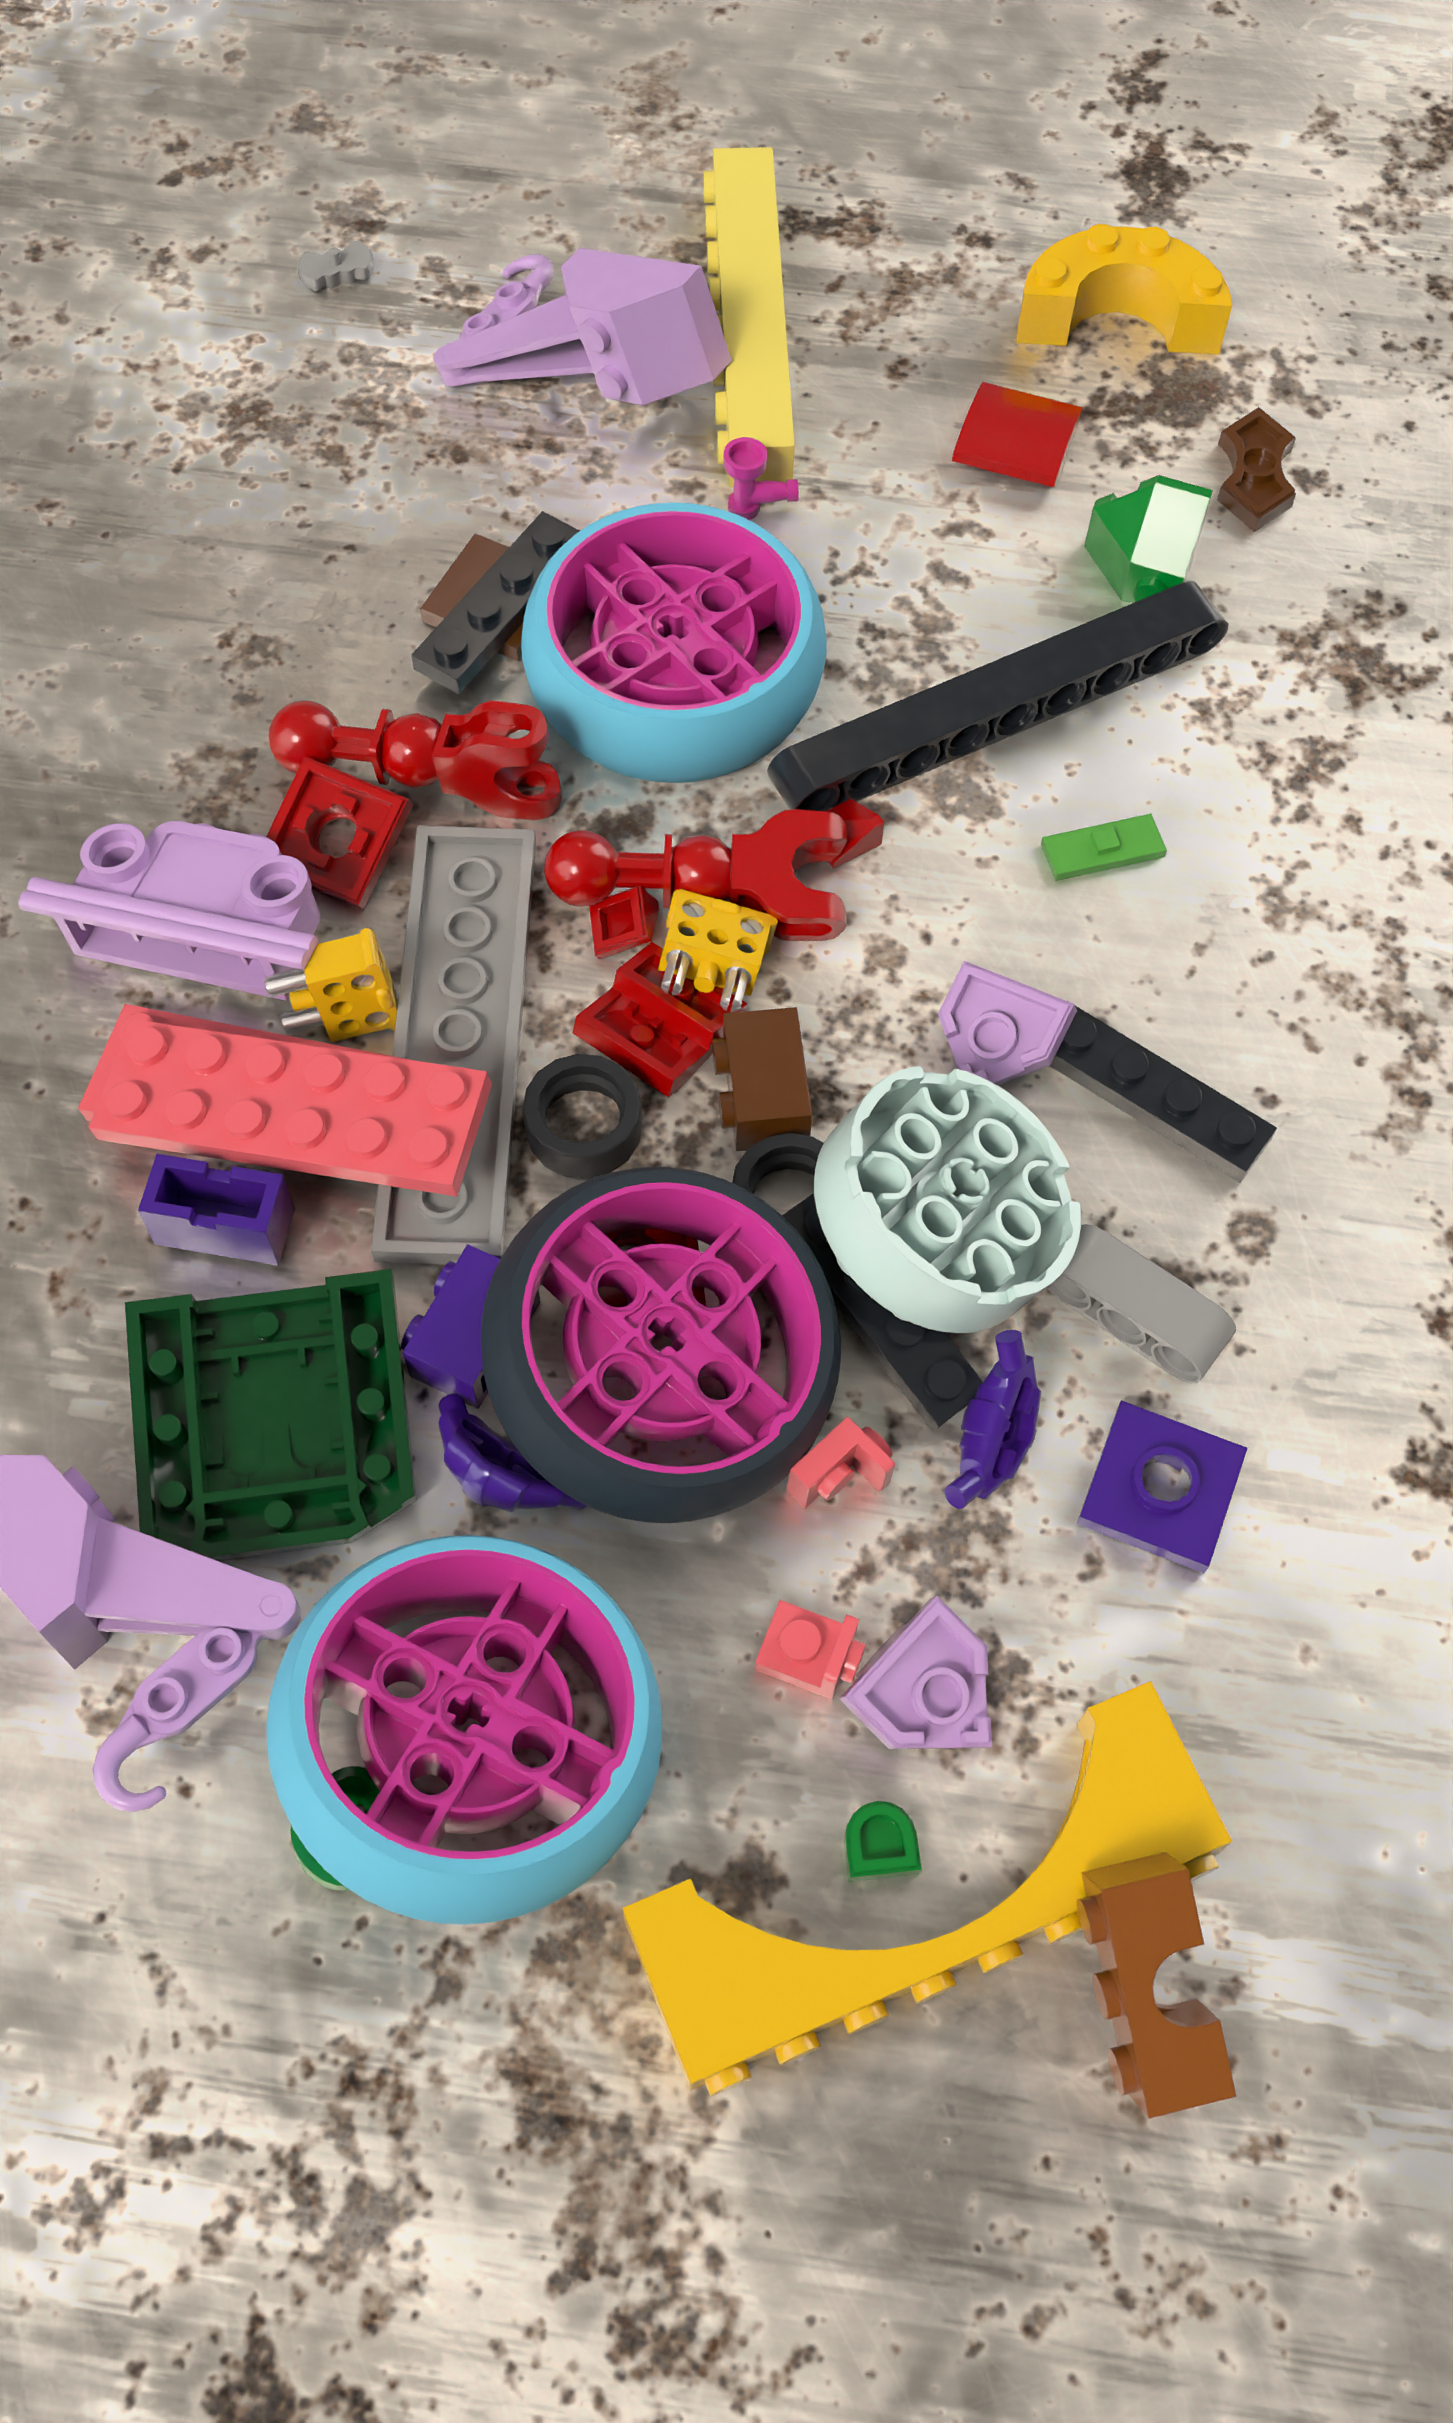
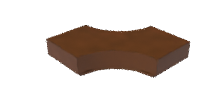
[1217,407,1296,532]

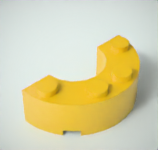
[1016,224,1232,355]

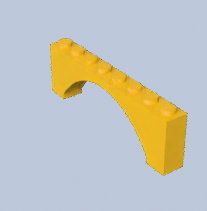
[622,1681,1232,2096]

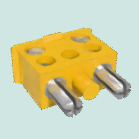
[658,889,778,1012]
[264,928,398,1042]

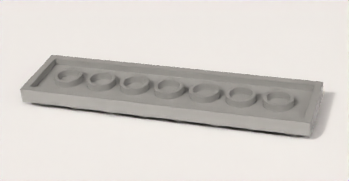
[371,826,536,1264]

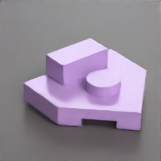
[938,961,1077,1086]
[839,1596,992,1749]

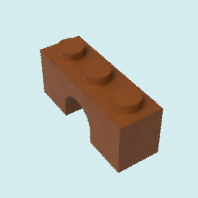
[1077,1852,1237,2119]

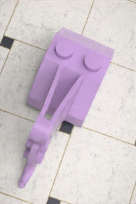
[433,248,732,405]
[0,1455,301,1812]

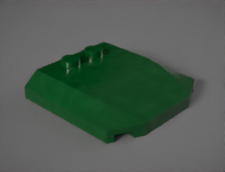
[125,1269,417,1561]

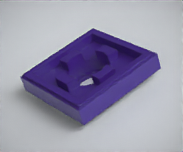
[1076,1400,1248,1574]

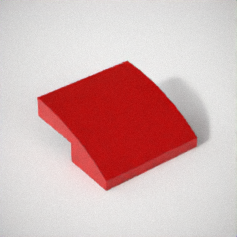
[952,382,1083,488]
[572,942,748,1098]

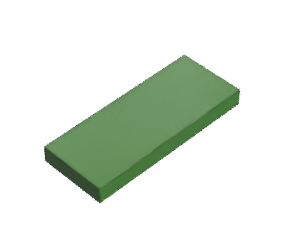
[1041,813,1167,881]

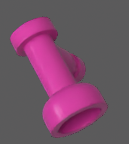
[723,437,799,520]

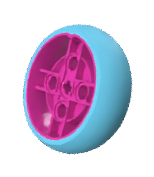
[521,503,827,783]
[266,1535,662,1925]

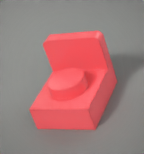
[786,1416,895,1509]
[754,1600,866,1700]

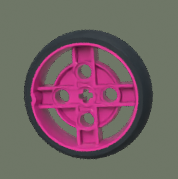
[481,1167,841,1523]

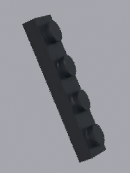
[411,511,580,694]
[1049,1001,1277,1183]
[782,1193,983,1432]

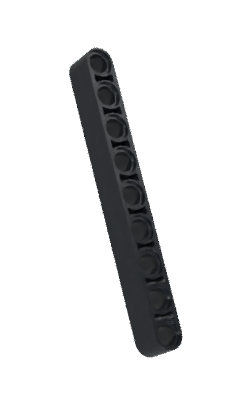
[767,581,1228,811]

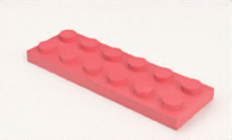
[89,1019,492,1197]

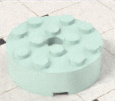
[814,1066,1081,1333]

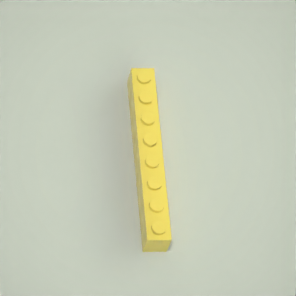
[703,147,795,487]

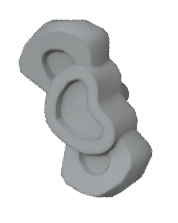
[298,240,374,291]

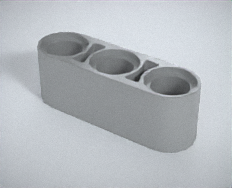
[1047,1224,1236,1383]

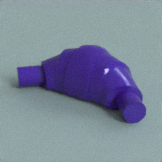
[944,1330,1041,1509]
[438,1394,587,1512]

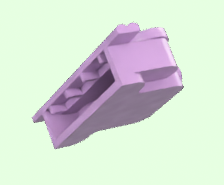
[18,821,320,1001]

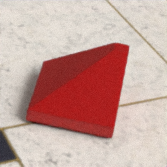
[825,799,884,869]
[589,885,659,959]

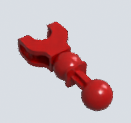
[268,700,563,820]
[544,809,847,941]

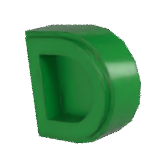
[844,1801,922,1882]

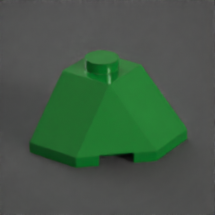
[1084,475,1213,603]

